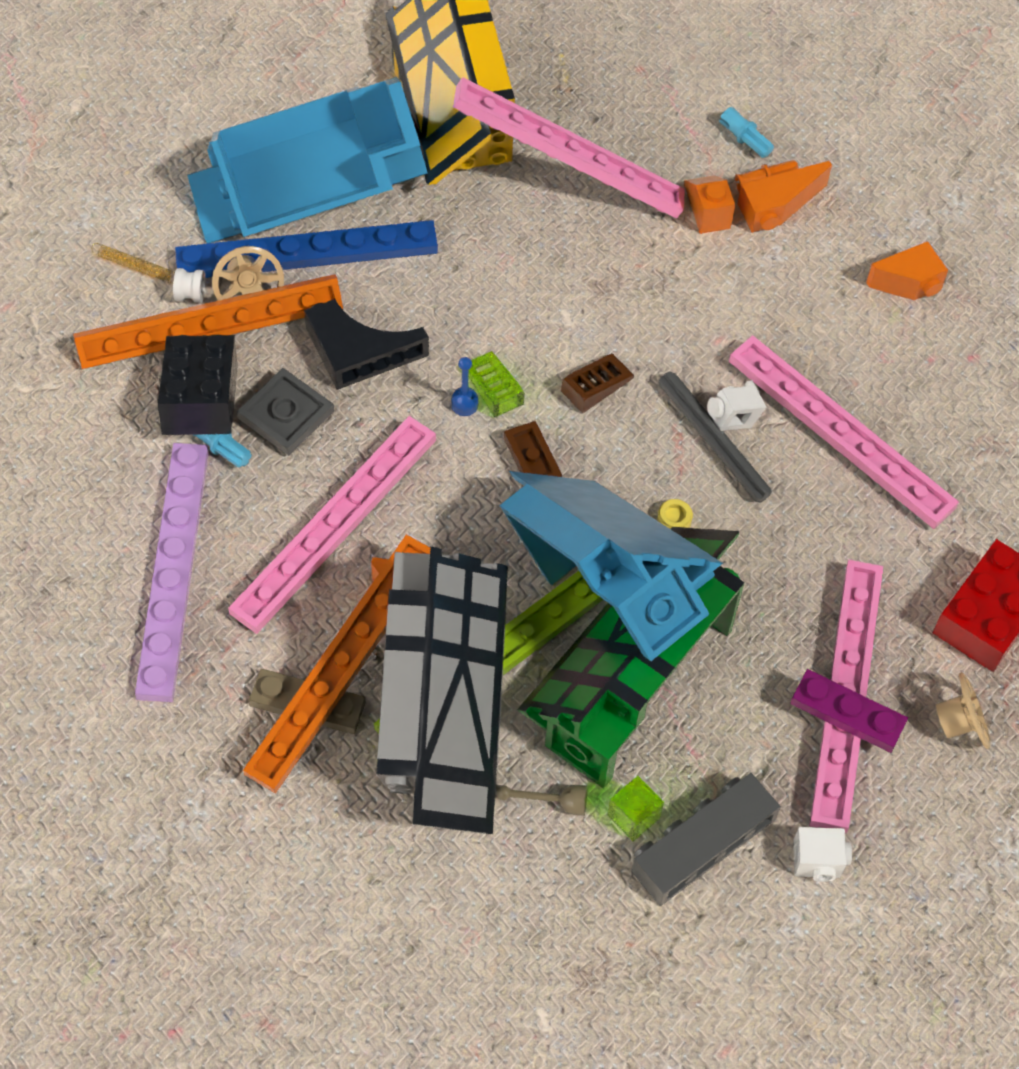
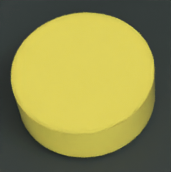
[657,499,693,529]

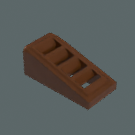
[561,353,634,414]

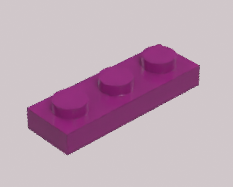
[790,669,909,753]

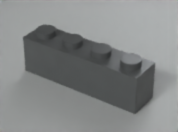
[631,773,781,907]

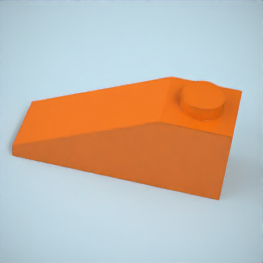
[737,161,832,233]

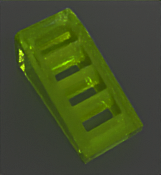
[469,351,525,418]

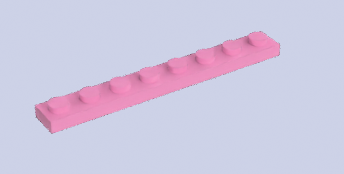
[453,77,685,218]
[729,335,959,529]
[228,416,436,634]
[809,560,883,833]

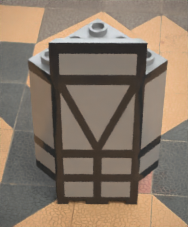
[376,546,508,834]

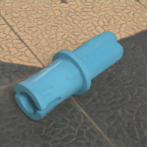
[719,107,774,158]
[193,434,252,468]

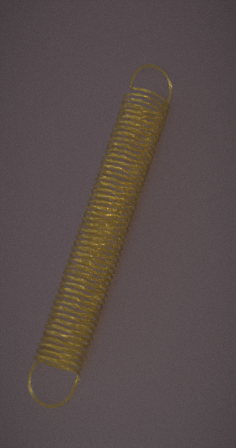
[91,243,175,283]

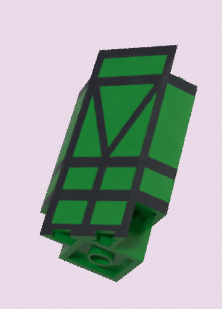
[517,527,745,789]

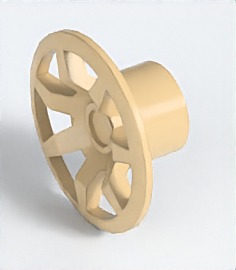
[212,246,284,301]
[936,672,991,750]

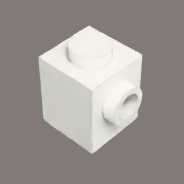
[793,827,852,882]

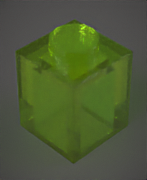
[607,775,664,841]

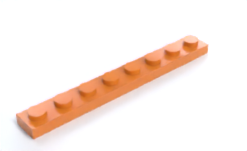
[73,274,343,369]
[243,534,430,794]

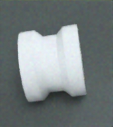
[173,268,206,303]

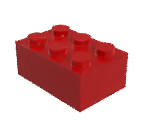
[932,539,1019,673]

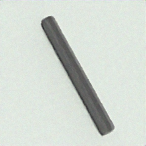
[659,371,772,503]

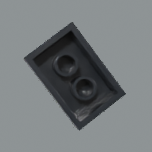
[158,335,238,435]

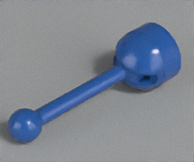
[451,357,478,416]

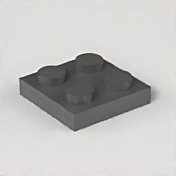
[237,368,334,456]

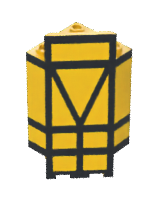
[385,0,515,185]

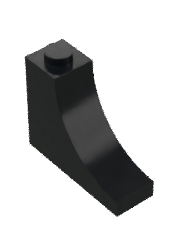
[304,299,429,390]

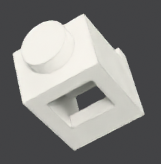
[707,380,767,431]

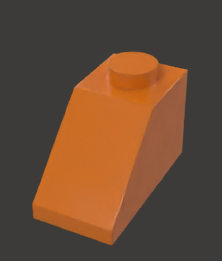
[684,175,735,234]
[866,241,948,300]

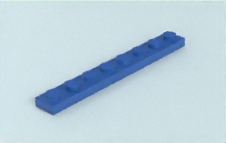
[175,220,438,278]

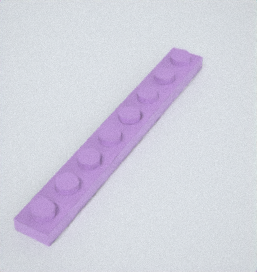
[135,443,209,702]

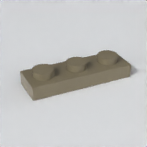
[249,668,366,735]

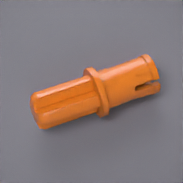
[735,160,799,192]

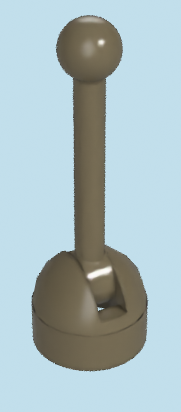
[496,785,588,816]

